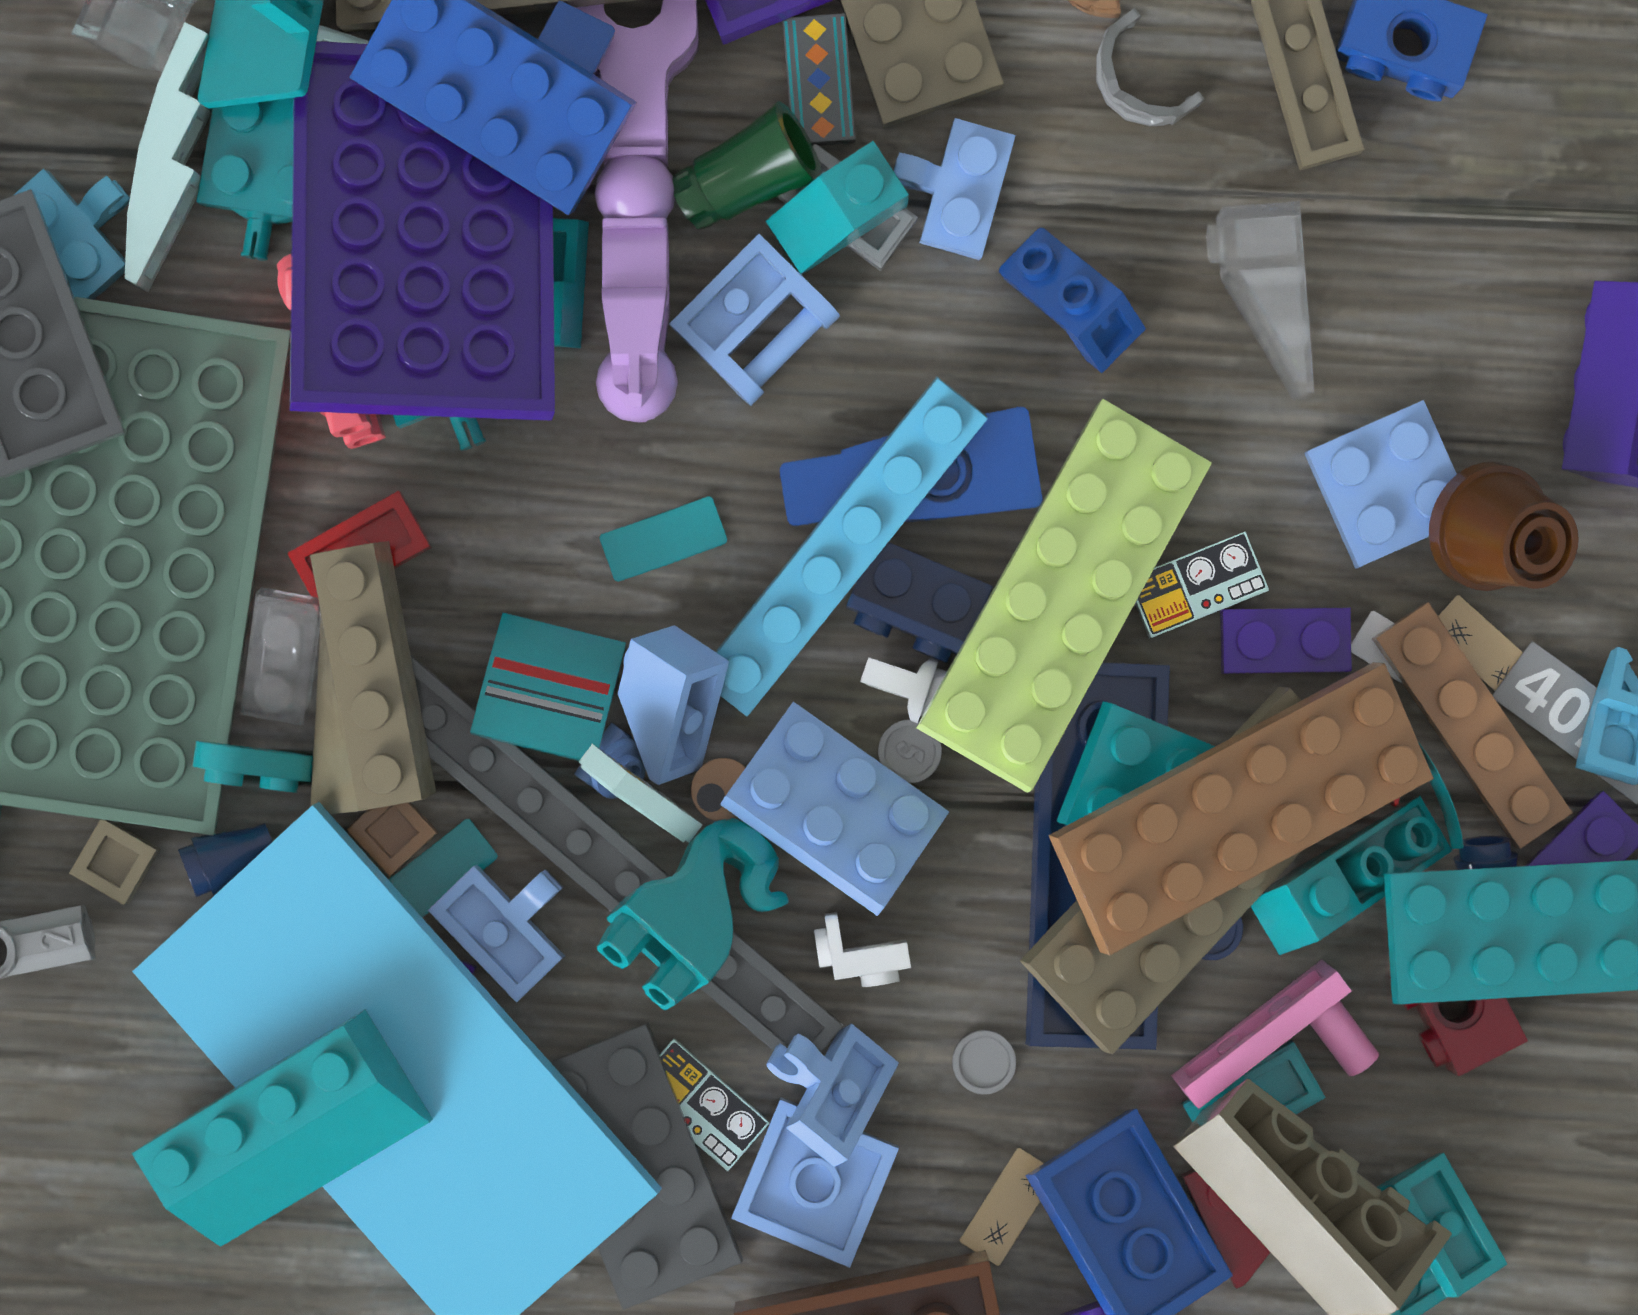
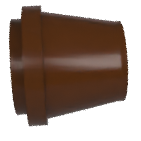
[1429,462,1579,591]

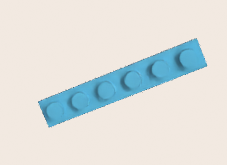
[716,376,988,717]

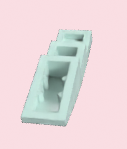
[125,22,212,292]

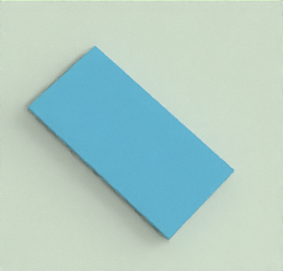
[132,802,662,1315]

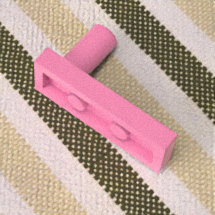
[1171,960,1379,1109]

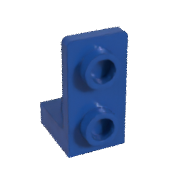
[999,228,1146,373]

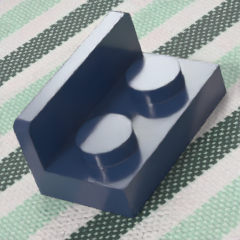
[846,542,993,663]

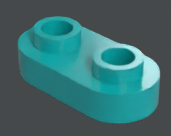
[192,741,313,793]

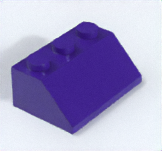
[1562,281,1638,488]

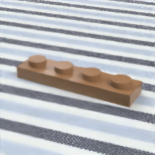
[1372,602,1573,849]

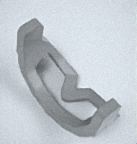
[1096,8,1205,126]

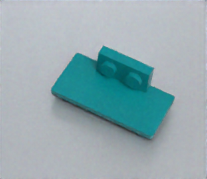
[197,0,323,109]

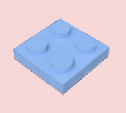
[1304,400,1457,569]
[731,1097,899,1268]

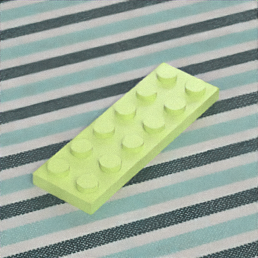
[916,399,1212,793]

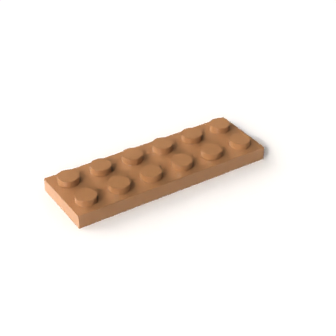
[1048,662,1434,955]

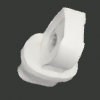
[860,658,948,723]

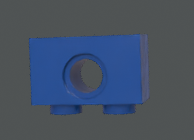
[1336,0,1488,102]

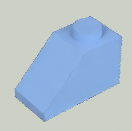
[618,625,729,785]

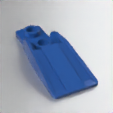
[780,407,1043,526]

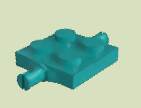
[196,98,293,261]

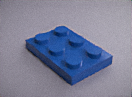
[1025,1109,1233,1315]

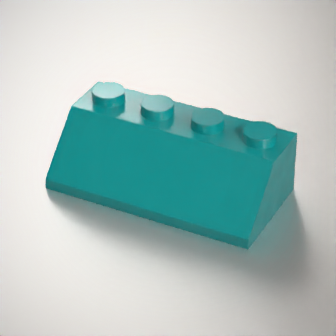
[131,1009,433,1247]

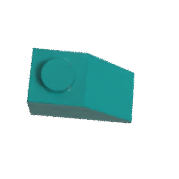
[766,141,909,275]

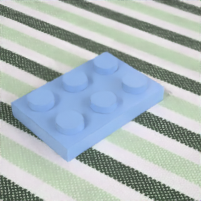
[720,702,949,916]

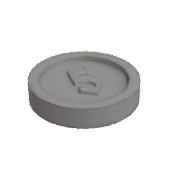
[878,720,942,783]
[952,1030,1016,1094]

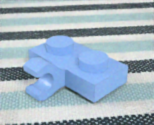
[893,118,1016,260]
[428,864,565,1003]
[766,1024,899,1167]

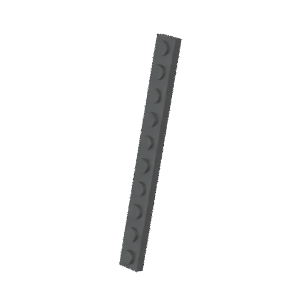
[315,654,843,1052]

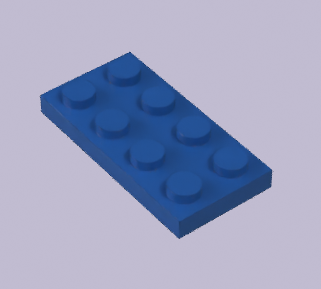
[349,0,637,215]

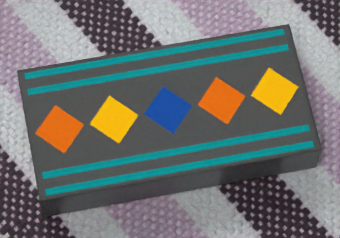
[782,13,856,146]

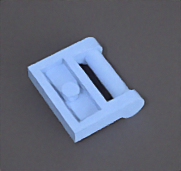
[669,234,840,406]

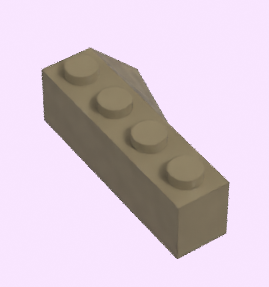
[310,541,436,814]
[1173,1079,1452,1315]

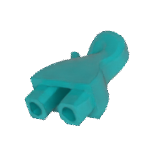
[597,818,789,1010]

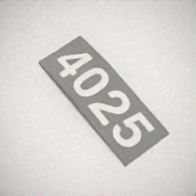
[1492,641,1638,804]

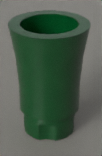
[672,101,822,230]

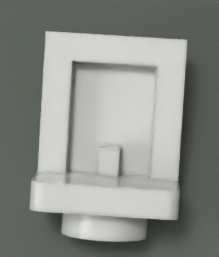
[814,912,911,987]

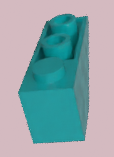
[1251,796,1453,955]

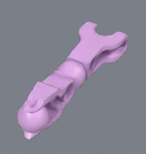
[575,0,699,423]

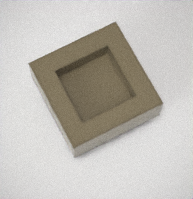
[69,819,161,905]

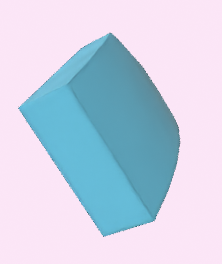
[1575,647,1638,786]

